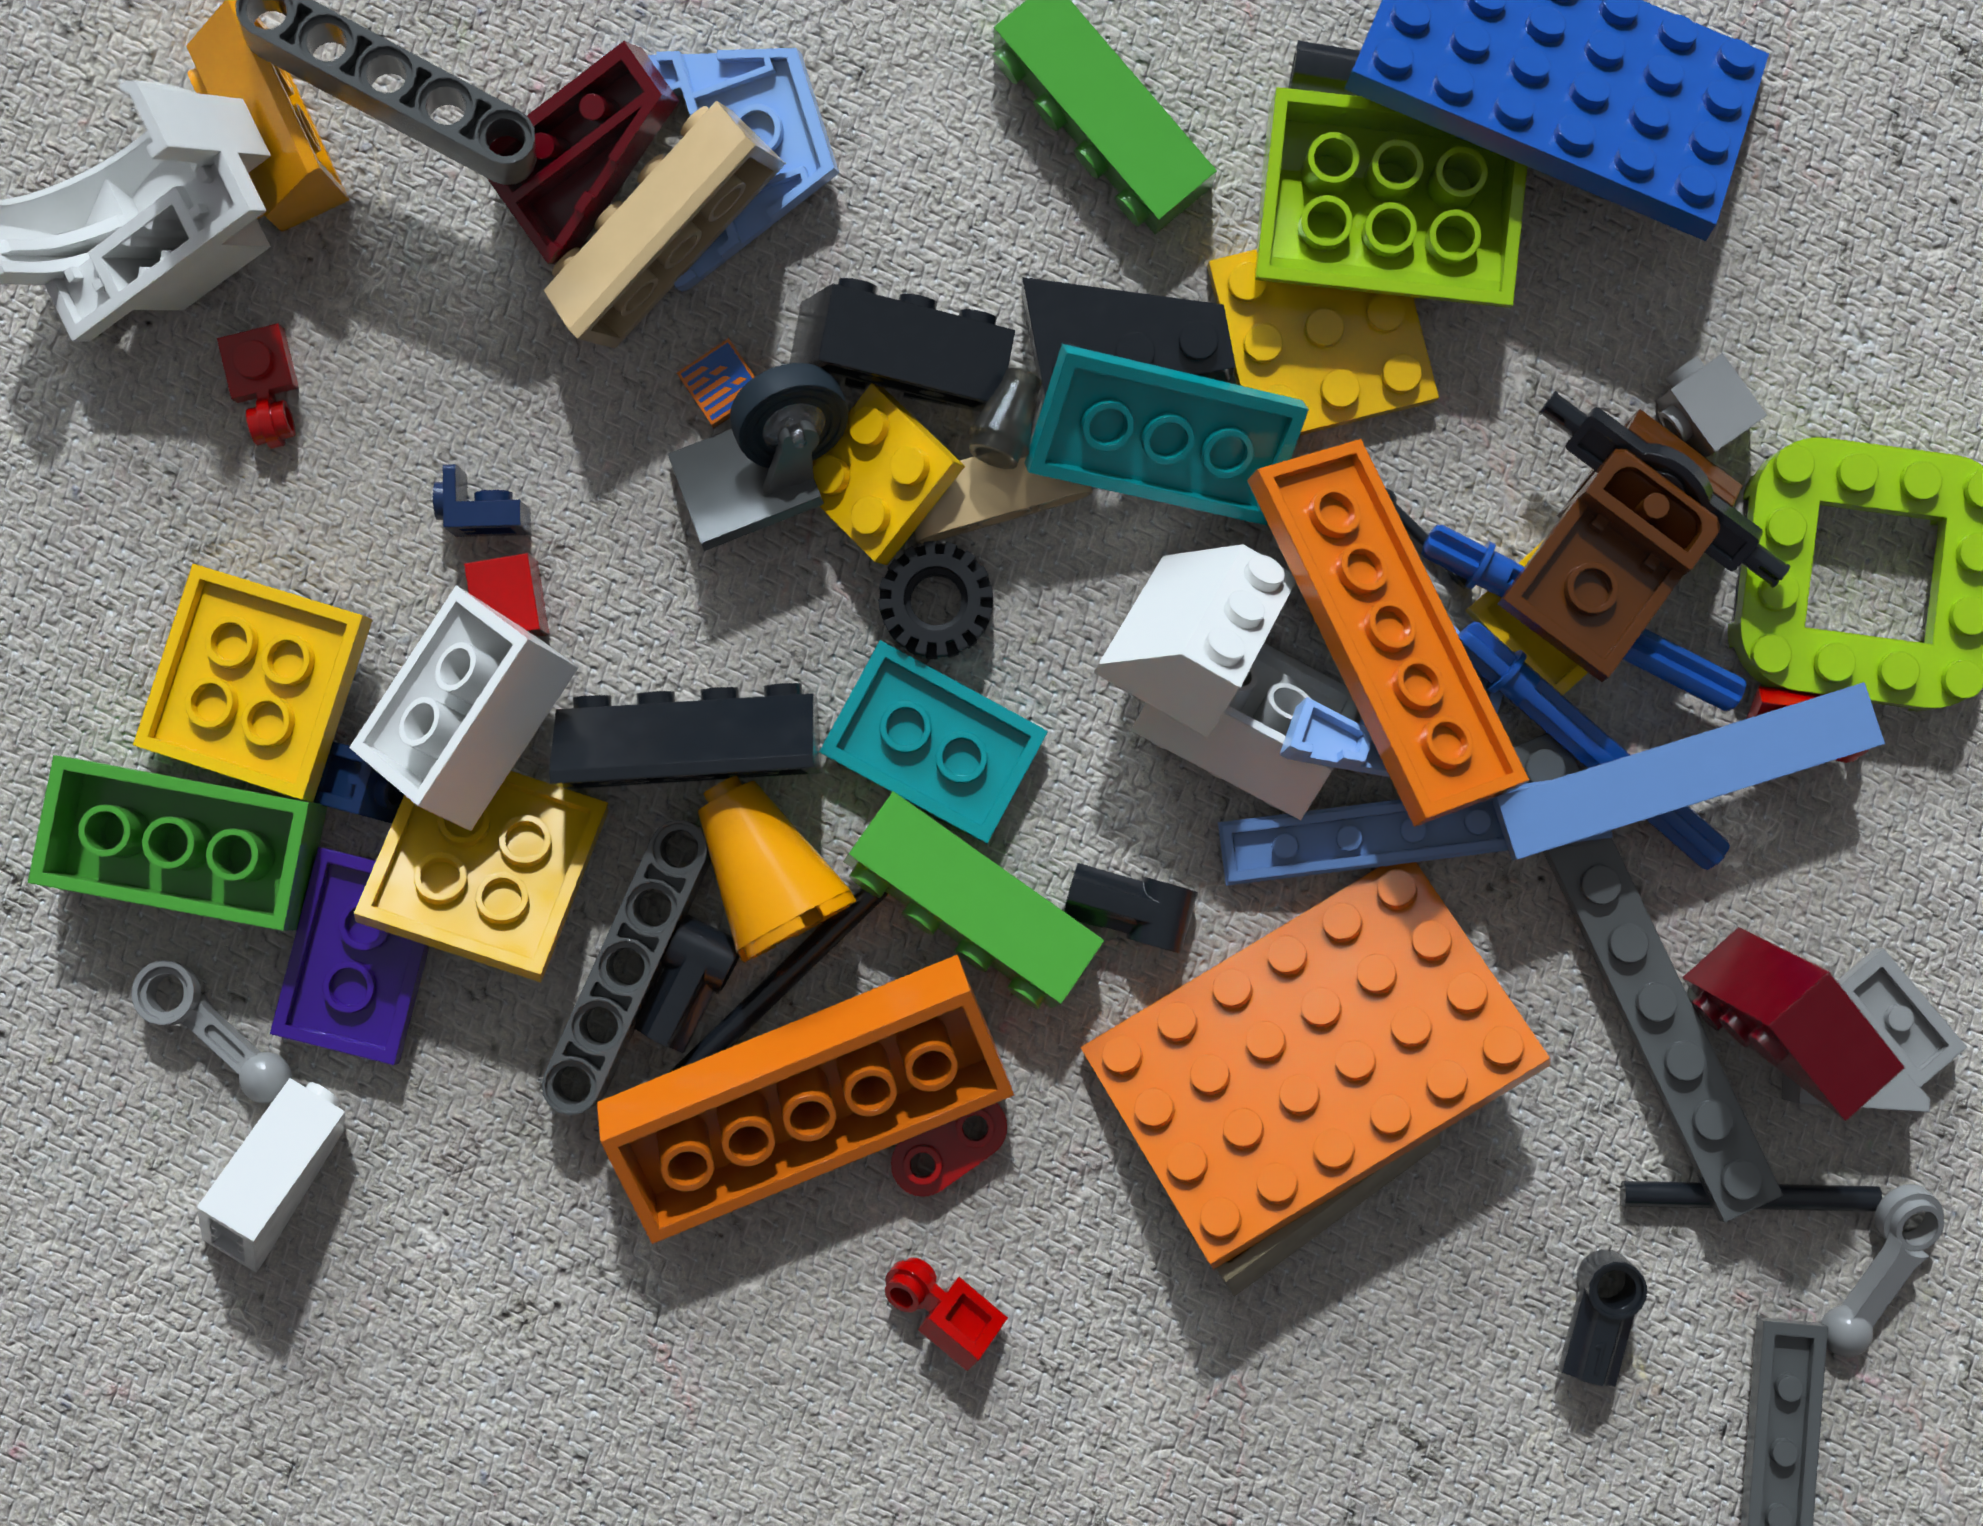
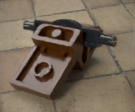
[1497,391,1791,682]

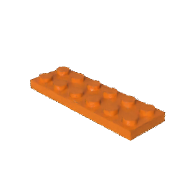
[1247,439,1529,827]

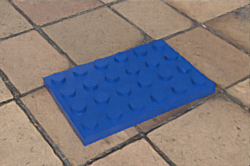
[1344,0,1769,241]

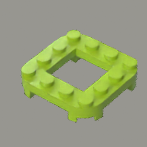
[1727,437,1983,712]

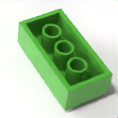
[27,755,327,931]

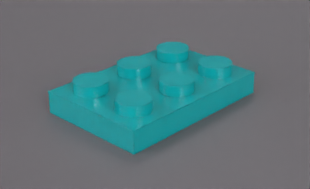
[819,640,1048,844]

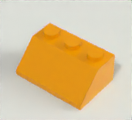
[186,0,350,232]

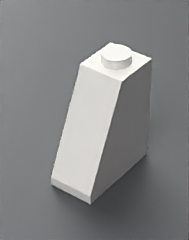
[197,1078,345,1273]

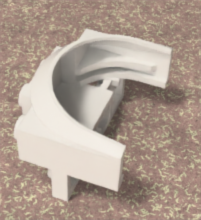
[0,80,271,342]

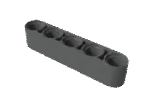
[235,0,537,185]
[542,820,711,1115]

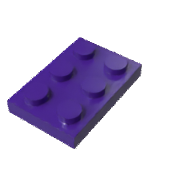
[270,847,430,1065]

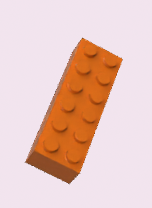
[597,954,1014,1244]

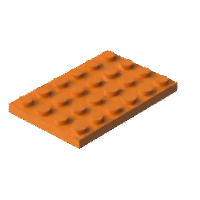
[1080,862,1551,1270]

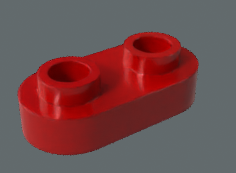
[891,1102,1007,1197]

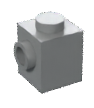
[1656,353,1767,458]

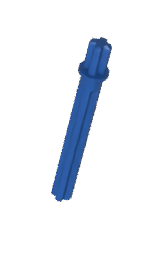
[1421,525,1747,711]
[1458,621,1730,870]

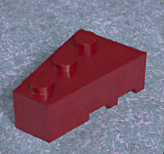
[487,41,679,265]
[1682,927,1905,1121]

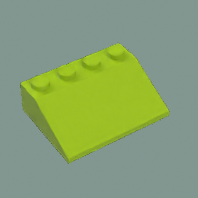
[1255,87,1527,308]

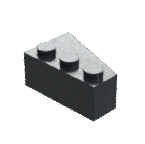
[1021,277,1236,405]
[789,278,1015,412]

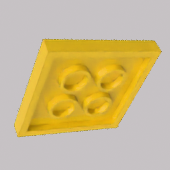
[1207,249,1439,436]
[133,563,373,802]
[354,771,608,983]

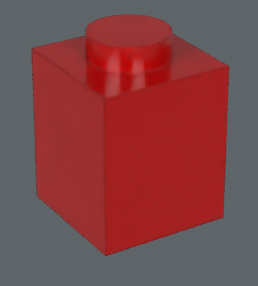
[464,553,550,637]

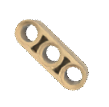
[913,440,1093,544]

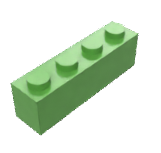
[992,0,1217,235]
[843,791,1104,1009]

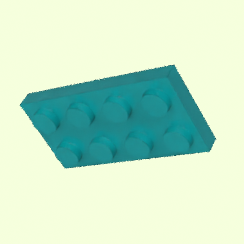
[1024,344,1309,525]

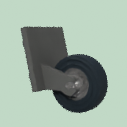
[668,363,848,551]

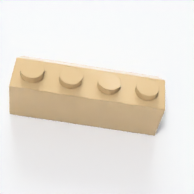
[544,100,786,348]

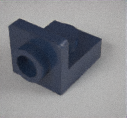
[433,464,531,537]
[313,742,404,824]

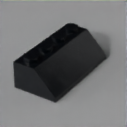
[549,683,822,789]

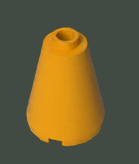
[698,775,856,963]

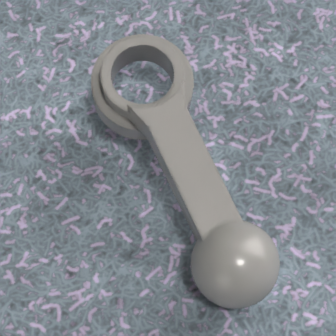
[131,960,292,1103]
[1821,1184,1944,1357]

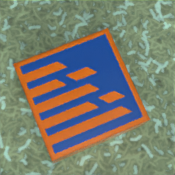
[677,338,755,428]

